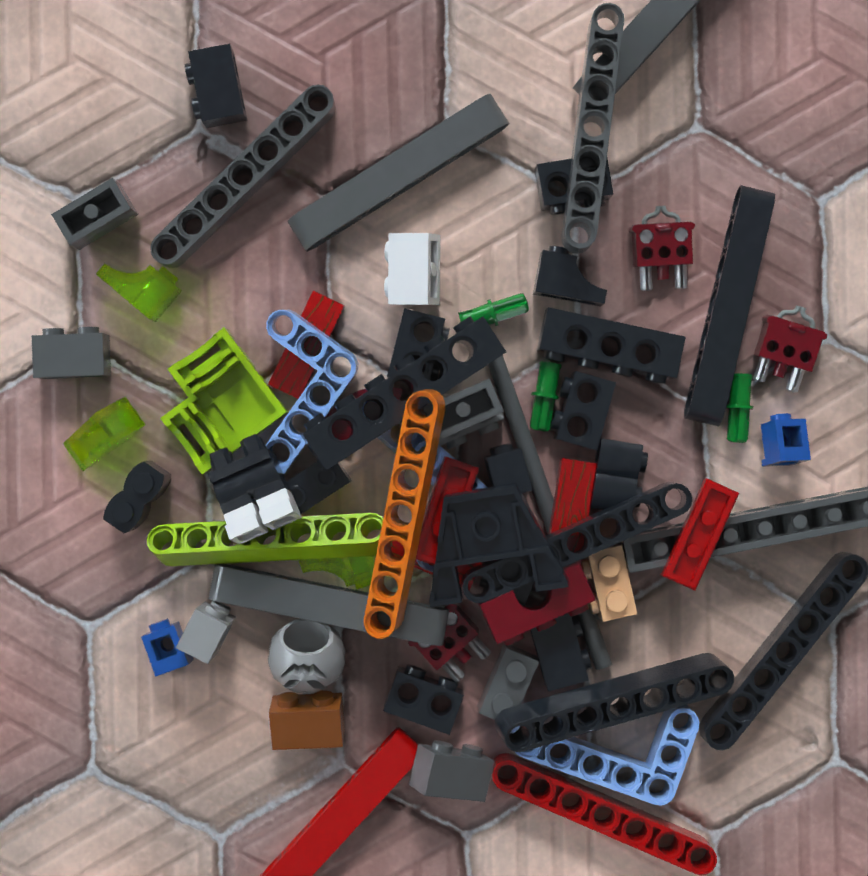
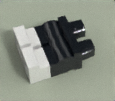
[207,434,302,545]

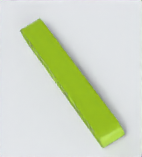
[147,513,393,566]

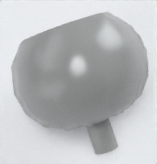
[268,619,346,694]

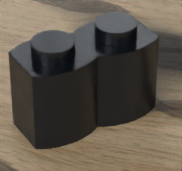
[590,438,648,513]
[103,460,171,534]

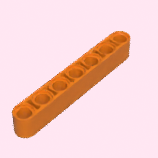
[364,389,445,639]

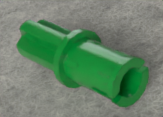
[458,293,529,326]
[529,361,562,432]
[726,373,754,443]

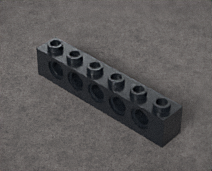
[301,316,506,471]

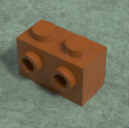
[269,690,345,750]

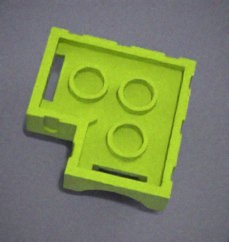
[160,327,289,475]

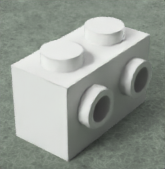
[384,233,440,305]

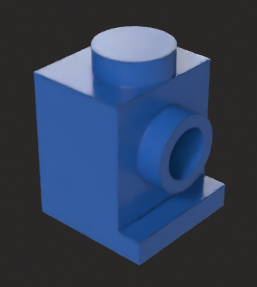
[761,413,811,467]
[141,618,194,677]

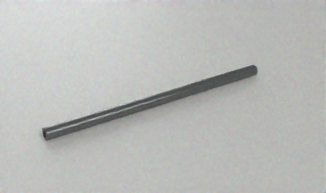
[488,355,612,670]

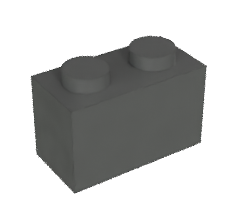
[51,178,139,250]
[31,327,111,379]
[423,379,504,440]
[477,644,539,720]
[409,740,495,802]

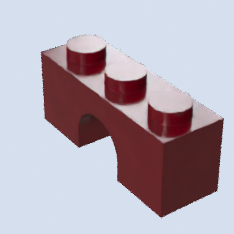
[478,561,596,646]

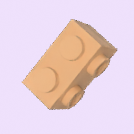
[581,543,637,622]

